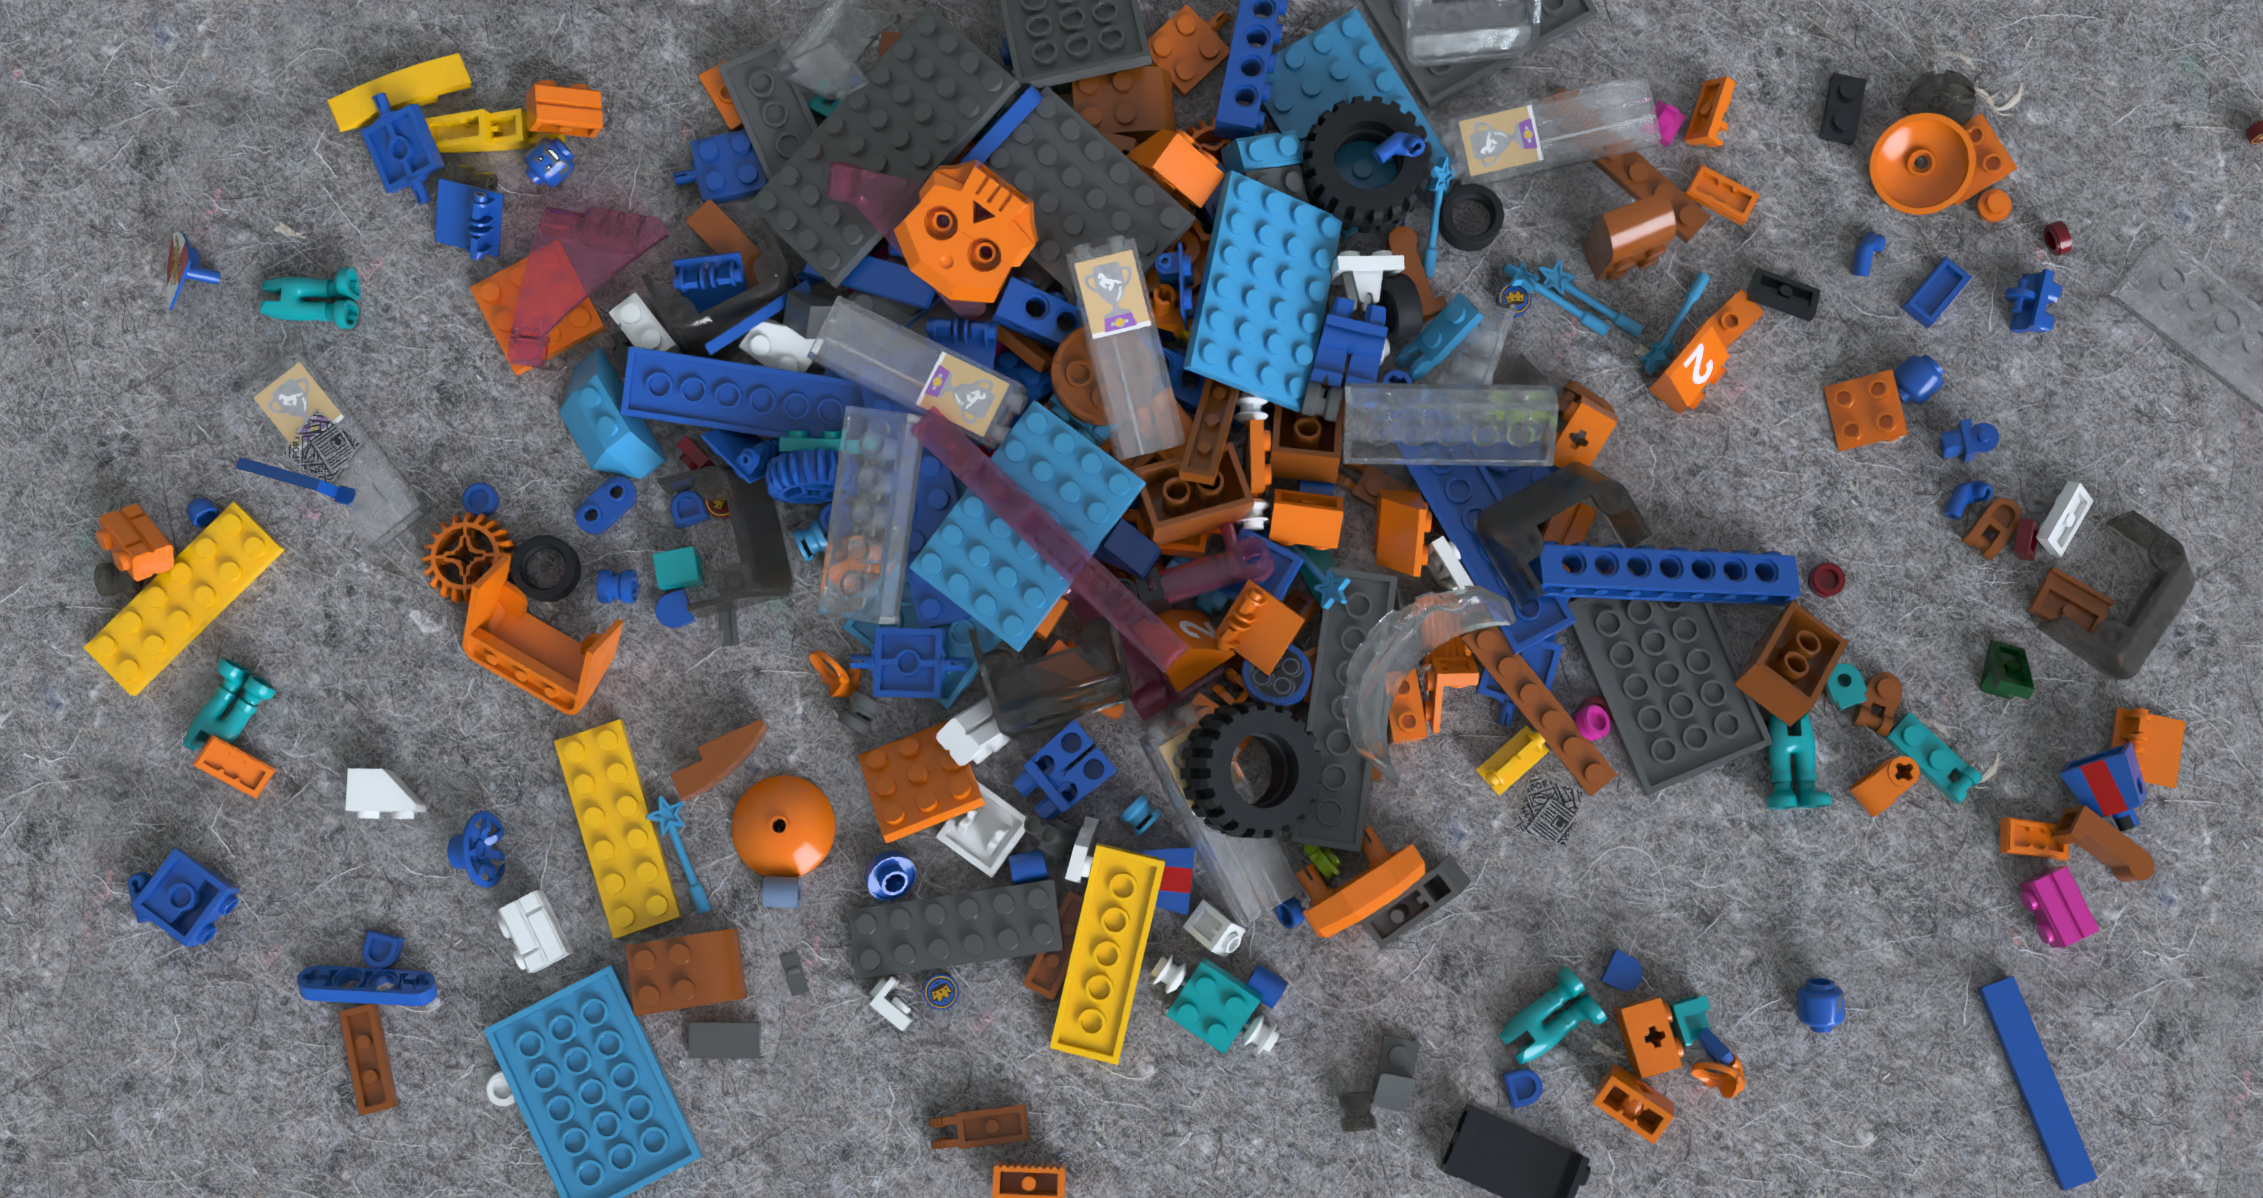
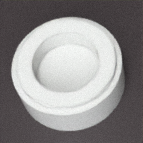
[486,1070,516,1106]

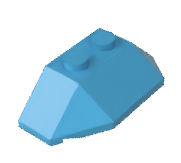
[559,348,668,479]

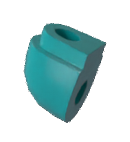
[1825,663,1867,711]

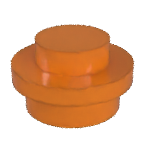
[1976,189,2011,222]

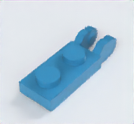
[1396,292,1484,381]

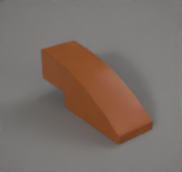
[685,198,785,301]
[670,719,769,801]

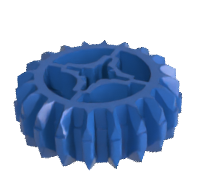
[765,448,859,505]

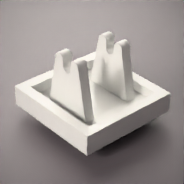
[1330,250,1405,311]
[936,781,1027,878]

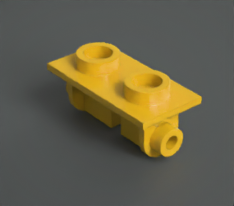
[1476,725,1550,796]

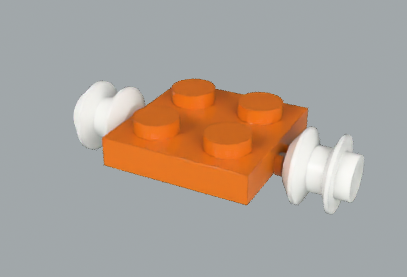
[1234,392,1271,531]

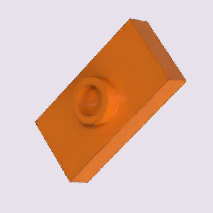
[698,60,744,132]
[1685,164,1760,226]
[1691,289,1765,349]
[192,733,276,799]
[2000,817,2069,861]

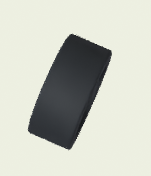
[1439,184,1504,252]
[1373,274,1423,342]
[511,535,581,602]

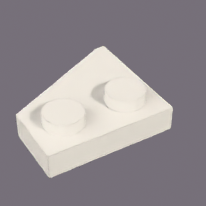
[739,319,830,372]
[1426,536,1479,600]
[1065,816,1099,884]

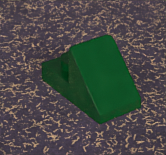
[1980,640,2035,700]

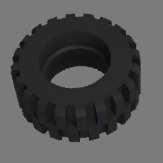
[1301,96,1432,233]
[1180,701,1323,839]

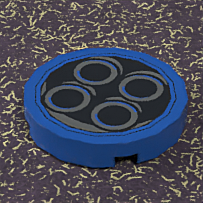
[1241,643,1312,707]

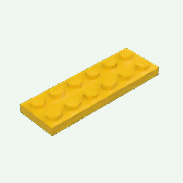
[83,501,285,696]
[554,719,683,939]
[1050,843,1166,1065]

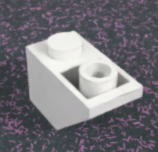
[345,768,426,819]

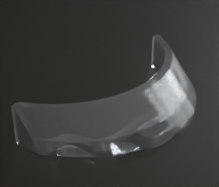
[1342,585,1516,786]

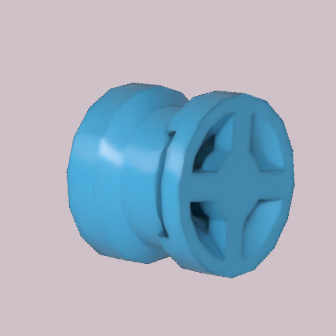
[792,520,832,562]
[1119,794,1163,837]

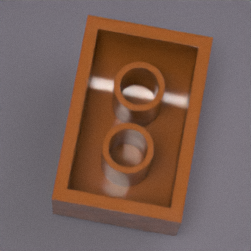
[1071,66,1176,145]
[1581,190,1676,282]
[1269,378,1345,483]
[1132,442,1254,546]
[1734,600,1848,727]
[625,928,747,1016]

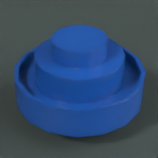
[864,850,916,901]

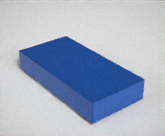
[1901,256,1972,329]

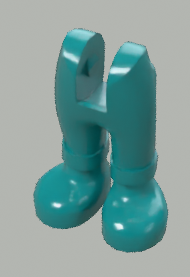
[260,267,361,329]
[182,657,277,751]
[1766,713,1832,810]
[1499,966,1607,1064]

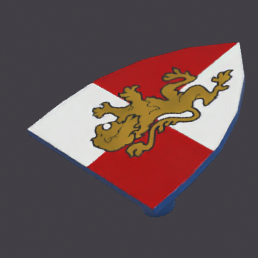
[167,231,220,310]

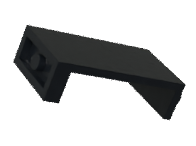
[1439,1103,1591,1198]

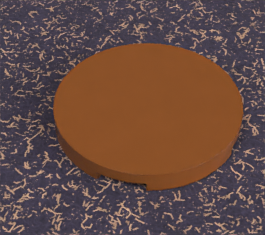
[1050,324,1153,426]

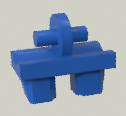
[2004,269,2062,334]
[1939,418,1999,463]

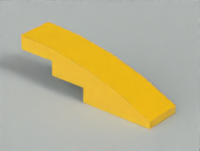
[327,53,471,132]
[425,108,565,153]

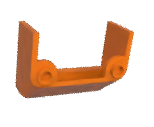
[462,554,624,715]

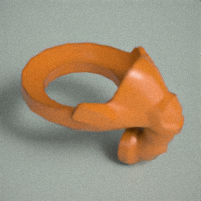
[809,650,862,698]
[1691,1053,1746,1099]

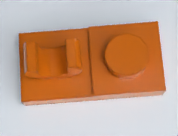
[1684,76,1736,147]

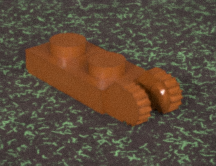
[1334,454,1424,510]
[928,1103,1030,1149]

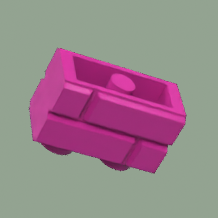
[2019,866,2100,948]

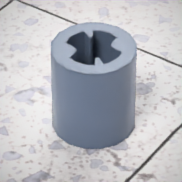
[762,876,802,908]

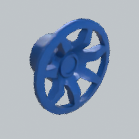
[447,811,505,888]

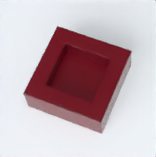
[2014,518,2039,561]

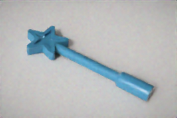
[1422,157,1456,278]
[1537,259,1644,338]
[1503,262,1611,336]
[1639,272,1710,375]
[1286,544,1350,609]
[645,796,712,915]

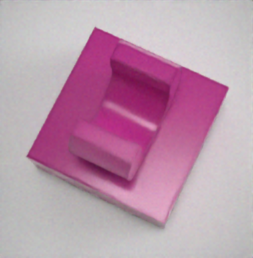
[1639,100,1687,147]

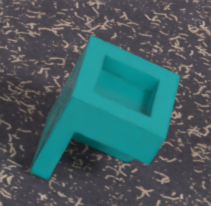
[653,546,705,592]
[1667,994,1711,1047]

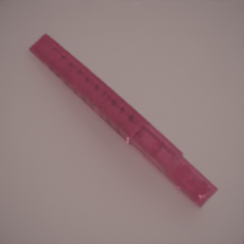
[909,406,1189,673]

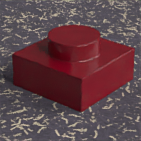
[676,436,716,475]

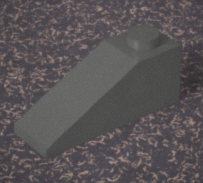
[1361,854,1471,949]

